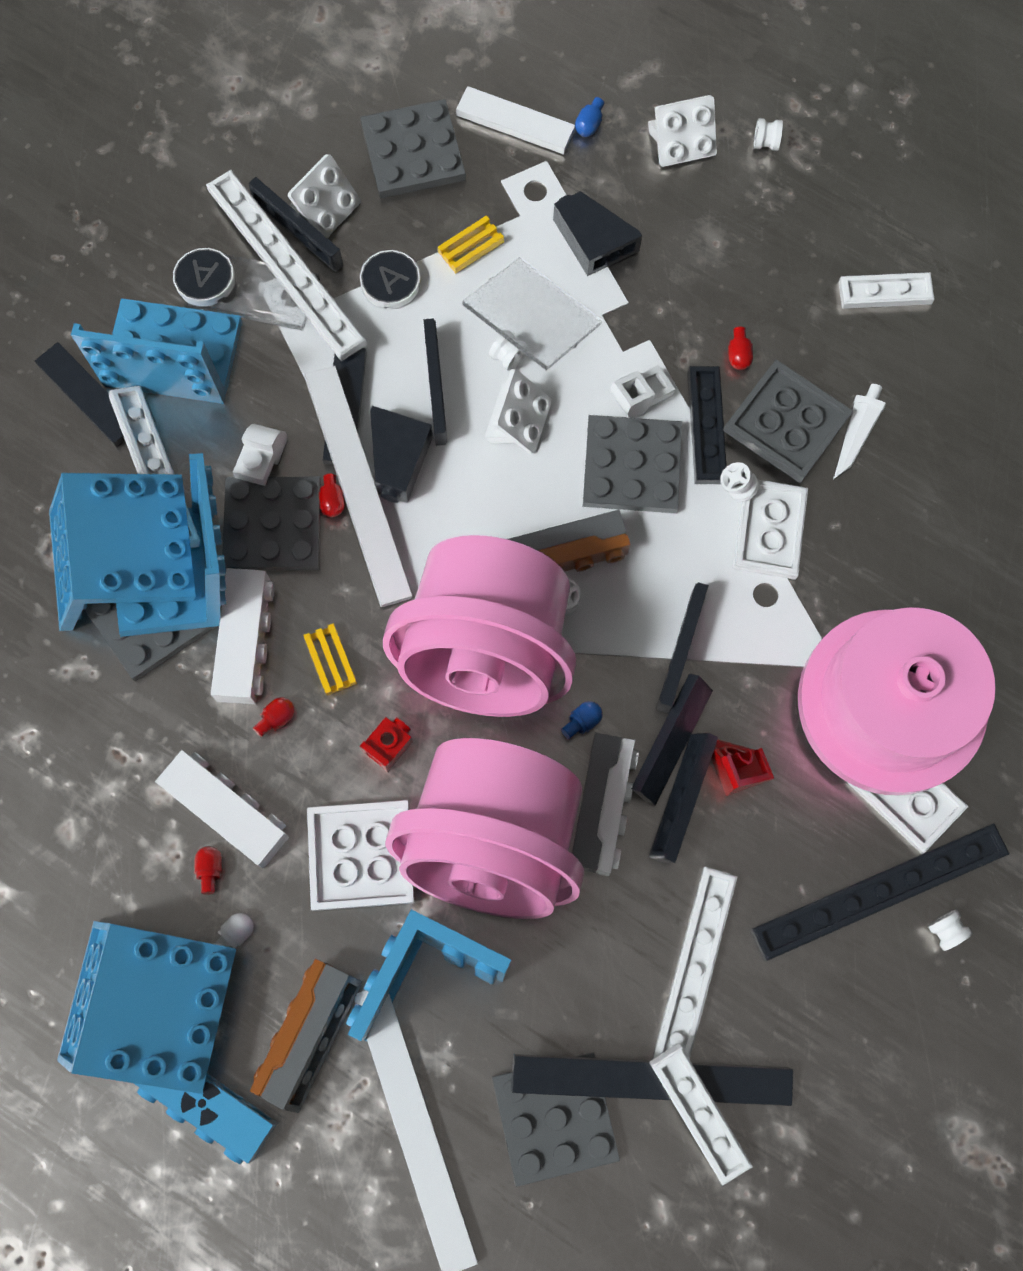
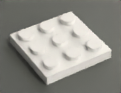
[307,800,415,911]

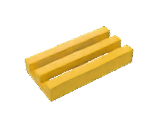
[438,215,504,274]
[303,623,357,696]

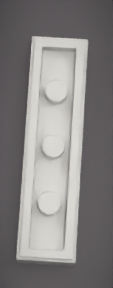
[456,86,575,155]
[649,1043,753,1186]

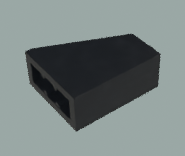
[553,191,642,276]
[370,406,433,503]

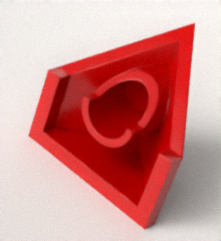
[711,740,775,796]

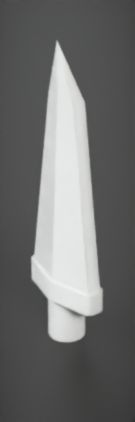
[834,384,886,479]

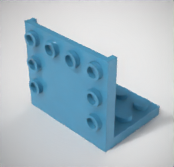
[71,298,243,404]
[116,453,226,637]
[49,473,196,631]
[346,909,511,1042]
[57,921,236,1094]

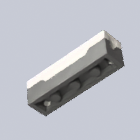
[572,732,639,876]

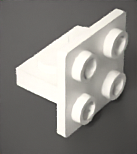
[648,95,717,167]
[288,154,361,238]
[484,369,551,453]

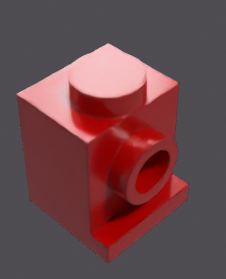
[360,717,413,772]

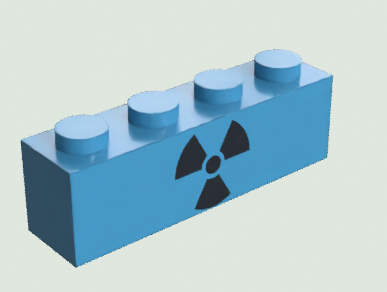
[133,1073,279,1164]

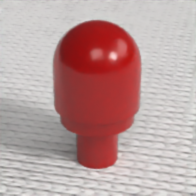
[728,326,753,370]
[319,473,345,517]
[253,697,295,737]
[194,846,222,895]

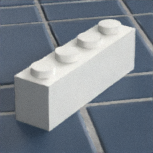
[211,568,275,704]
[155,750,289,869]

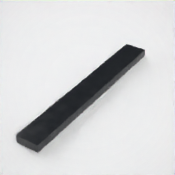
[750,823,1010,961]
[511,1054,793,1106]

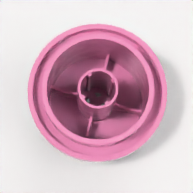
[383,535,576,717]
[798,607,995,796]
[385,738,584,919]

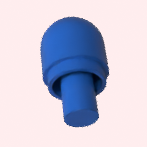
[575,97,605,137]
[561,701,603,739]

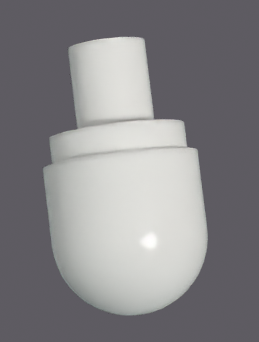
[214,913,254,948]

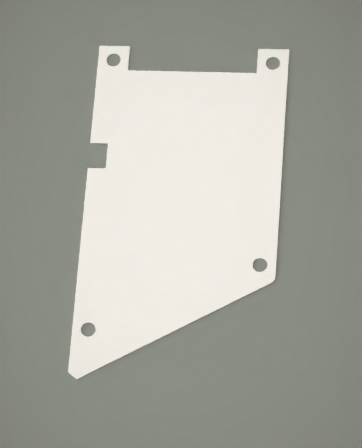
[259,161,822,667]

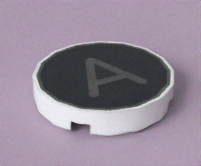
[173,248,235,307]
[360,250,420,309]

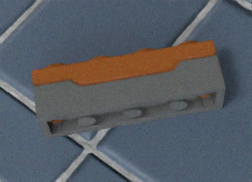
[507,509,631,572]
[250,959,363,1113]

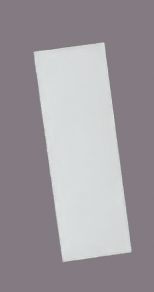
[839,272,935,309]

